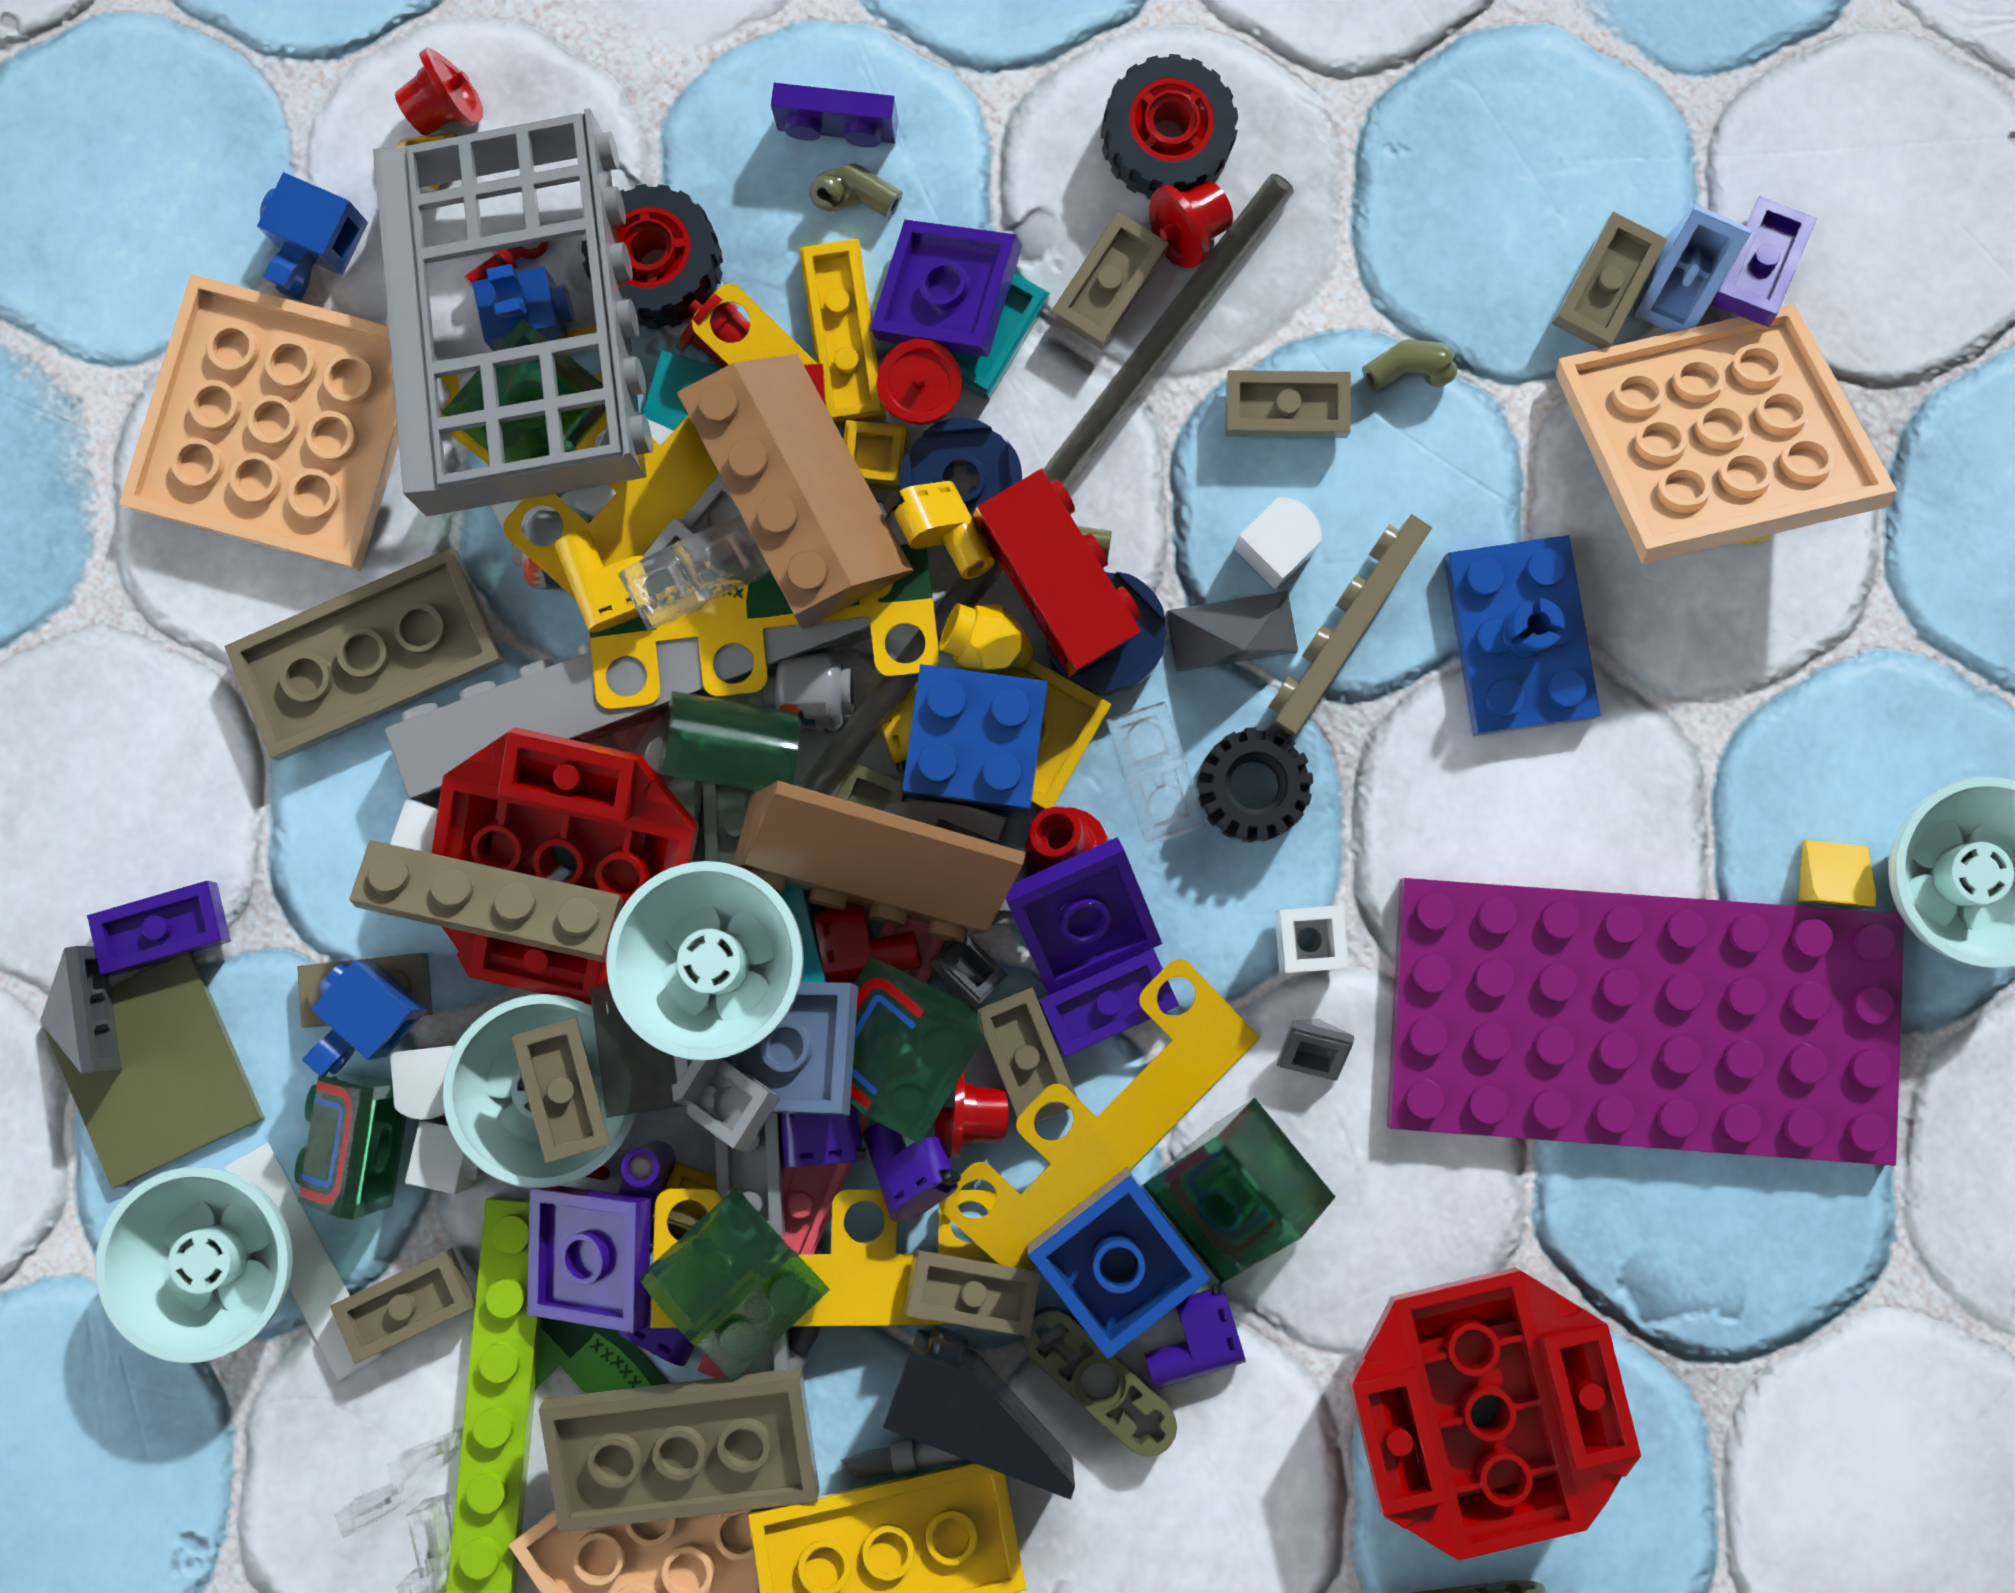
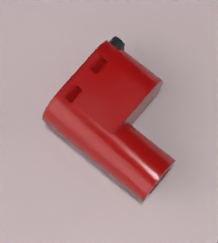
[814,903,921,983]

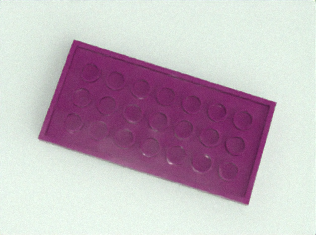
[1386,878,1904,1166]

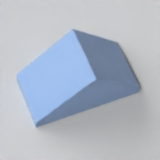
[1633,204,1752,332]

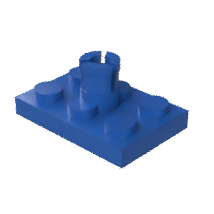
[1443,535,1601,736]

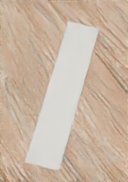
[224,1142,382,1381]

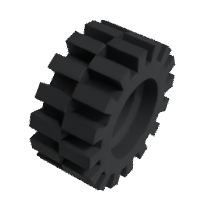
[1196,727,1313,843]

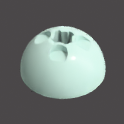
[1888,777,2015,968]
[606,861,804,1060]
[443,994,640,1188]
[95,1167,293,1363]

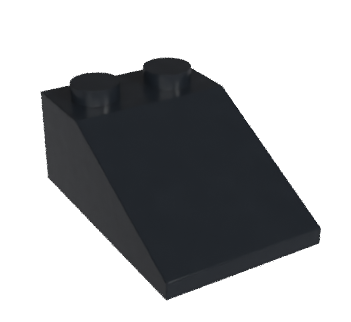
[883,1326,1075,1500]

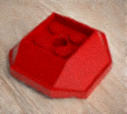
[431,727,699,1005]
[1348,1267,1641,1561]

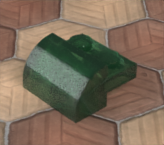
[658,691,799,791]
[639,1186,830,1382]

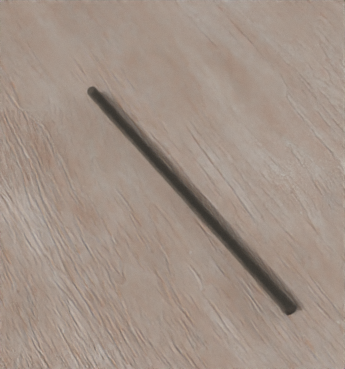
[798,174,1294,795]

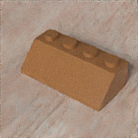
[677,354,914,630]
[732,781,1026,942]

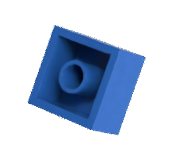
[902,664,1047,814]
[1028,1167,1211,1360]

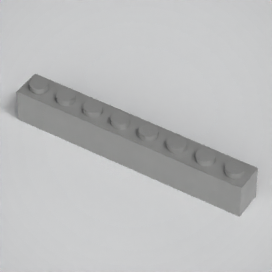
[384,617,872,804]

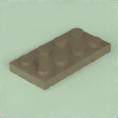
[224,547,505,761]
[539,1368,820,1533]

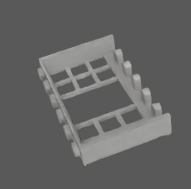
[373,109,653,517]

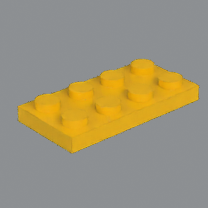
[747,1462,1027,1593]

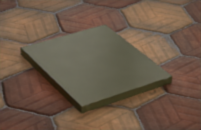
[41,953,265,1189]

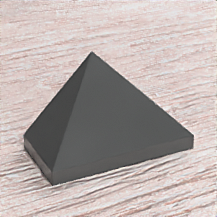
[1167,591,1298,672]
[40,946,122,1074]

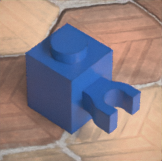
[257,172,368,301]
[472,264,574,351]
[302,959,429,1077]

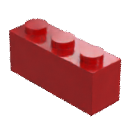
[972,468,1141,678]

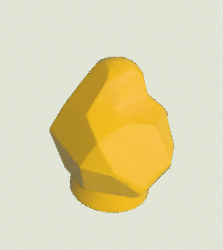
[939,603,1034,674]

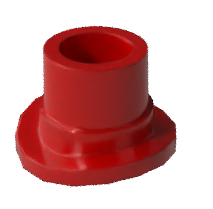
[395,47,483,136]
[1149,181,1233,268]
[675,294,750,368]
[876,338,962,425]
[1025,806,1109,875]
[931,1069,1008,1159]

